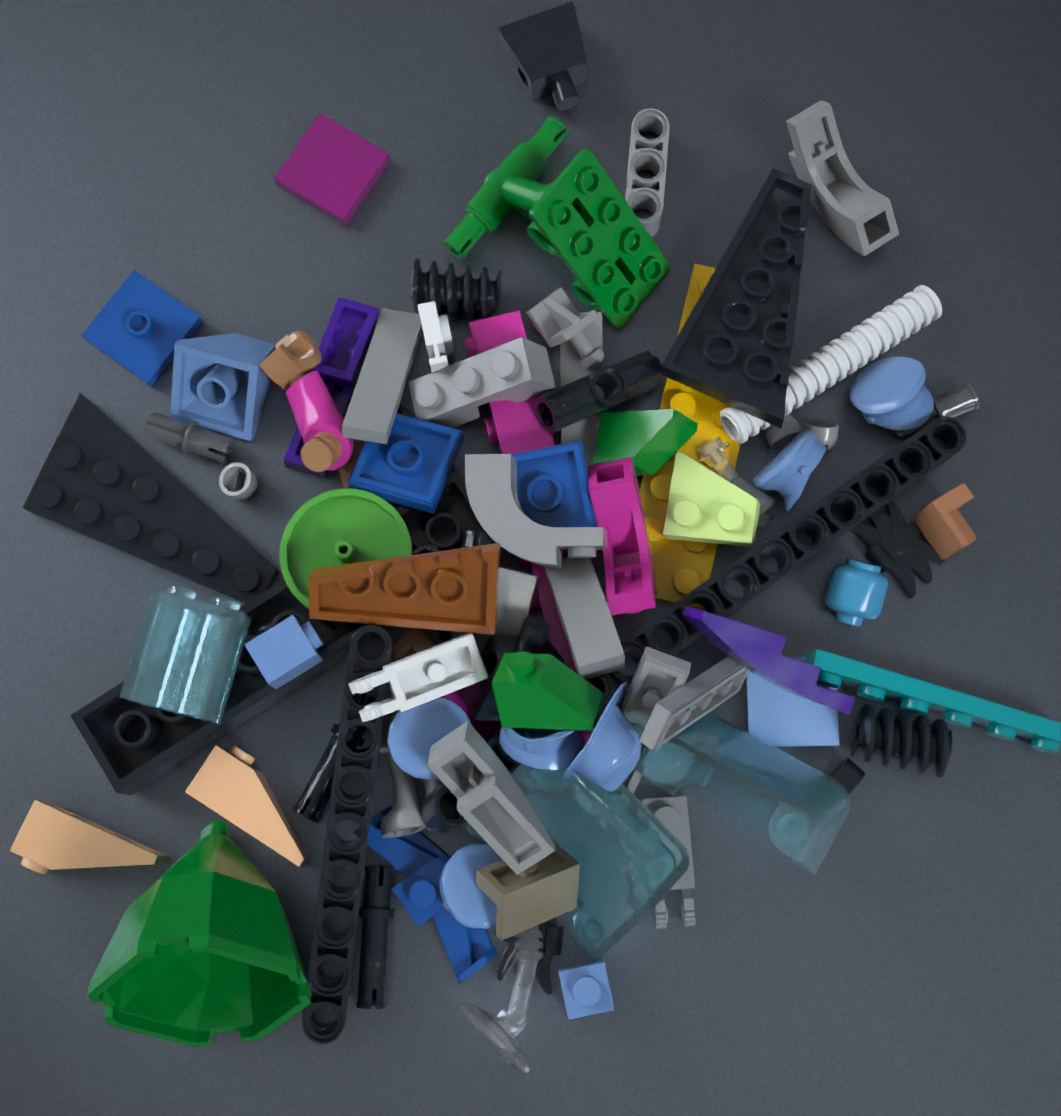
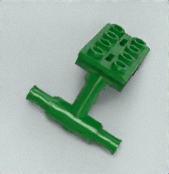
[442,116,670,328]

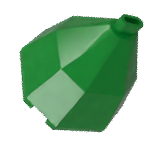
[88,820,311,1047]

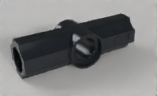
[535,350,664,434]

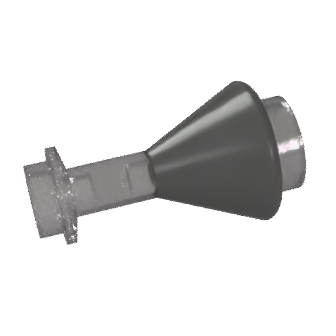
[697,436,774,529]

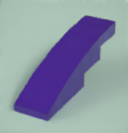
[284,297,380,478]
[683,606,855,715]

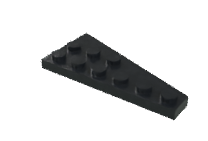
[660,168,812,428]
[22,392,280,604]

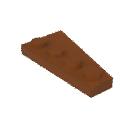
[309,543,500,635]

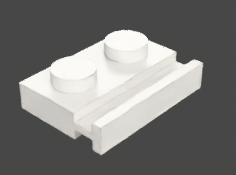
[418,301,455,372]

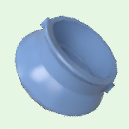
[850,356,934,430]
[753,429,826,512]
[387,697,471,780]
[499,727,584,770]
[439,844,502,929]

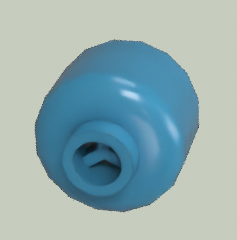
[824,558,889,626]

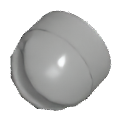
[764,414,801,449]
[803,420,839,452]
[219,462,258,500]

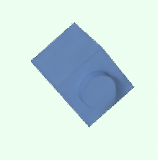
[244,615,324,689]
[558,959,615,1020]

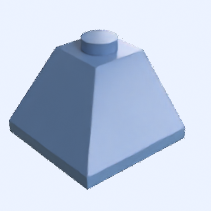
[170,333,276,441]

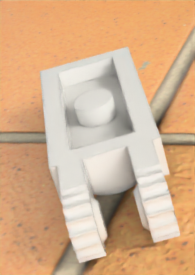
[349,633,488,722]

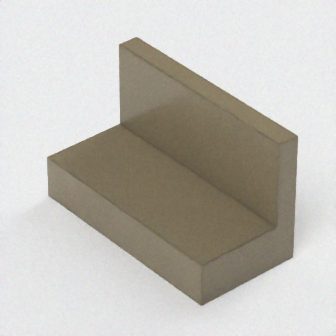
[476,840,580,941]

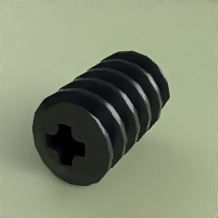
[411,258,502,321]
[851,704,953,778]

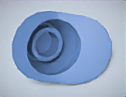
[563,682,641,792]

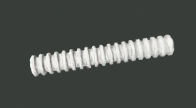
[720,285,942,444]

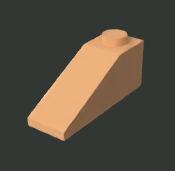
[185,744,311,867]
[10,800,169,875]

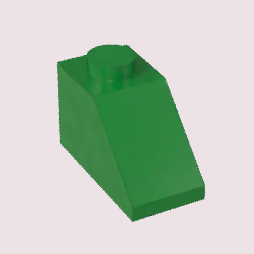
[593,409,698,476]
[492,652,604,731]

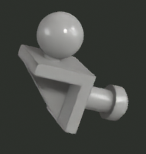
[526,287,605,370]

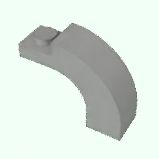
[786,100,900,256]
[465,454,607,568]

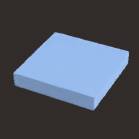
[745,656,840,747]

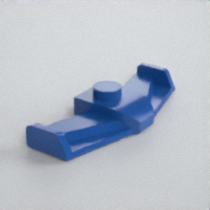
[353,806,497,984]

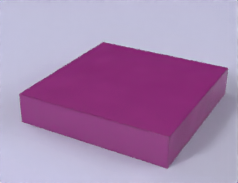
[274,113,391,226]

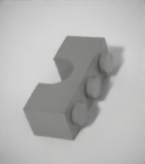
[408,337,556,428]

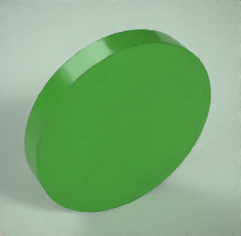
[280,488,413,609]

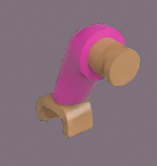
[259,330,354,472]

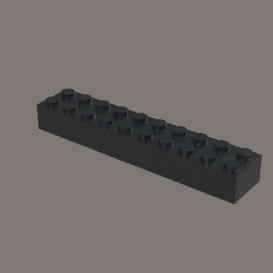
[70,469,507,795]

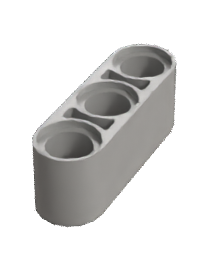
[625,108,670,237]

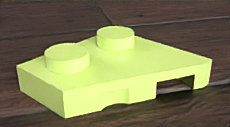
[663,452,760,547]

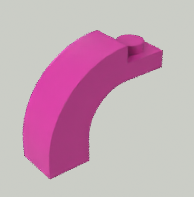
[588,457,657,616]

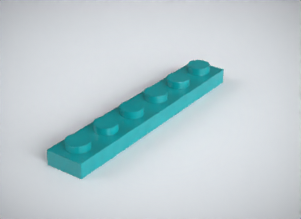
[804,649,1061,754]

